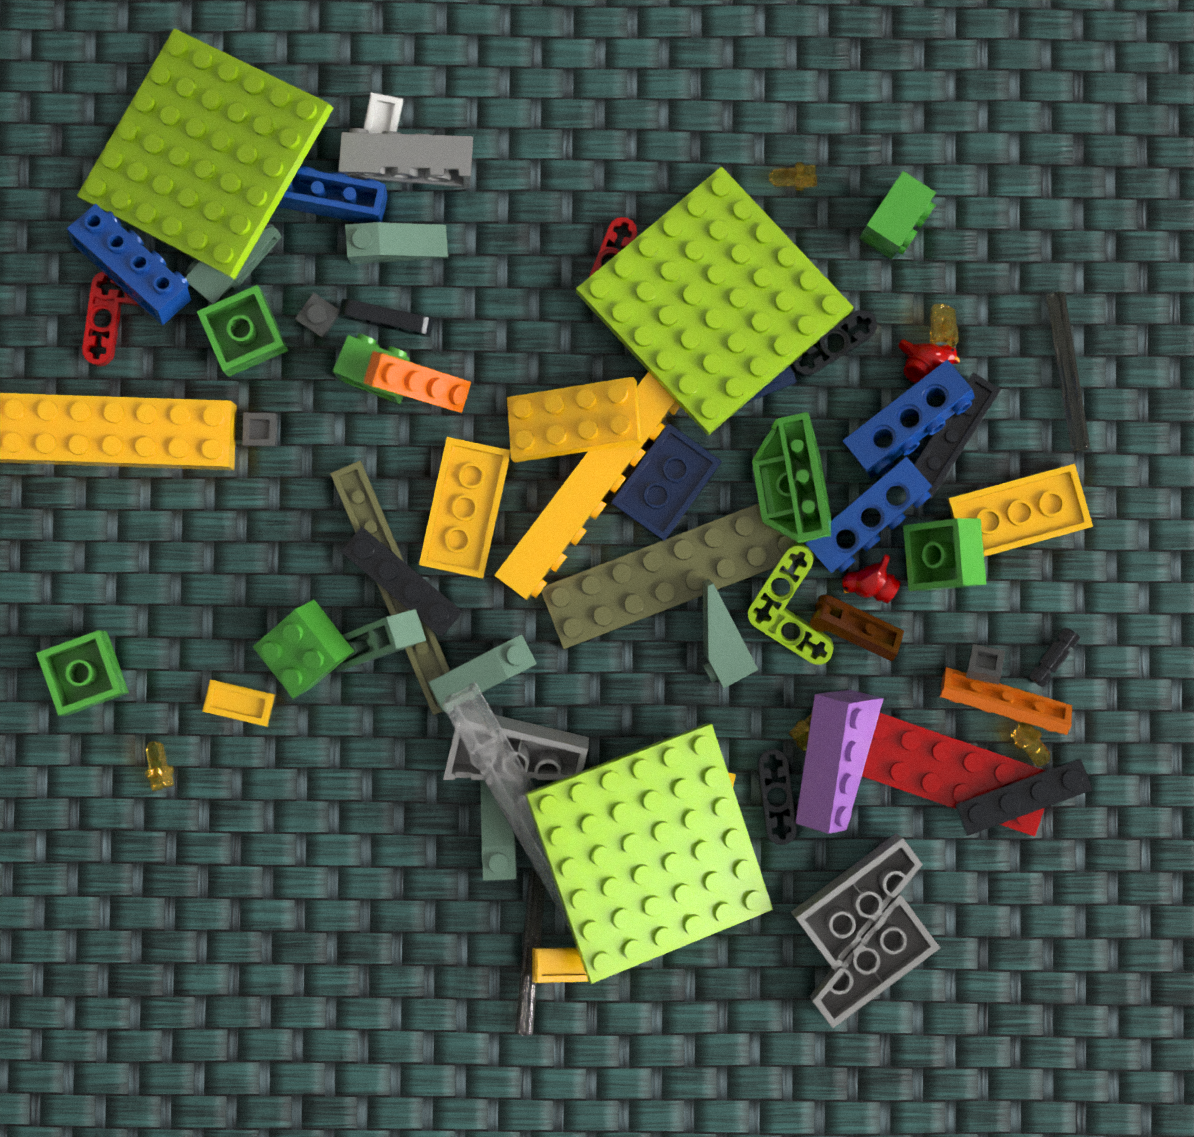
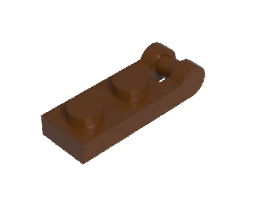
[810,595,904,661]

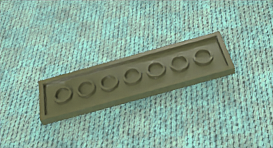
[541,503,805,649]

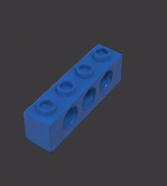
[843,359,975,478]
[805,456,933,573]

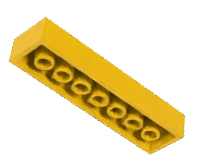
[0,393,237,470]

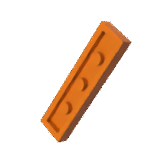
[363,351,471,413]
[940,667,1072,735]

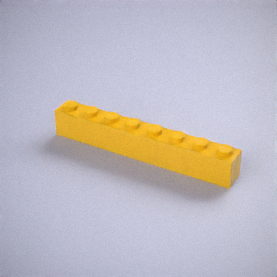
[494,372,681,600]

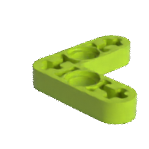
[748,543,834,665]

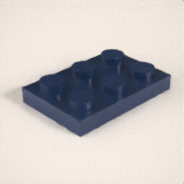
[611,424,722,541]

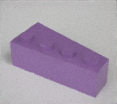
[796,690,884,834]

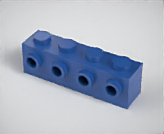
[277,166,388,223]
[67,203,191,326]

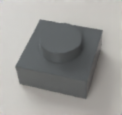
[295,292,339,339]
[242,412,278,447]
[966,644,1005,685]

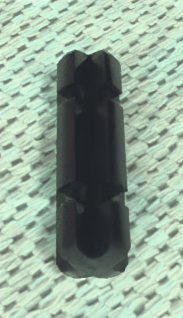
[1029,628,1080,687]

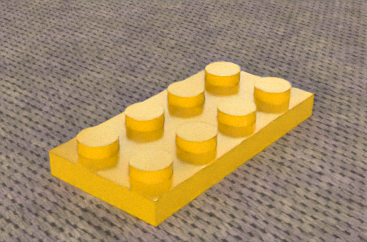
[507,377,642,463]
[419,437,511,579]
[947,464,1093,557]

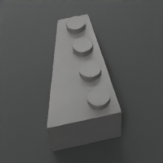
[339,128,473,188]
[443,707,589,780]
[791,833,923,972]
[809,893,940,1028]

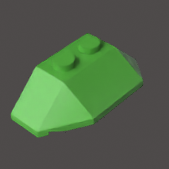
[752,412,831,543]

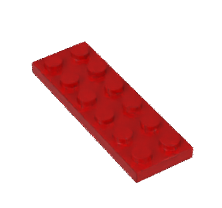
[862,713,1045,837]

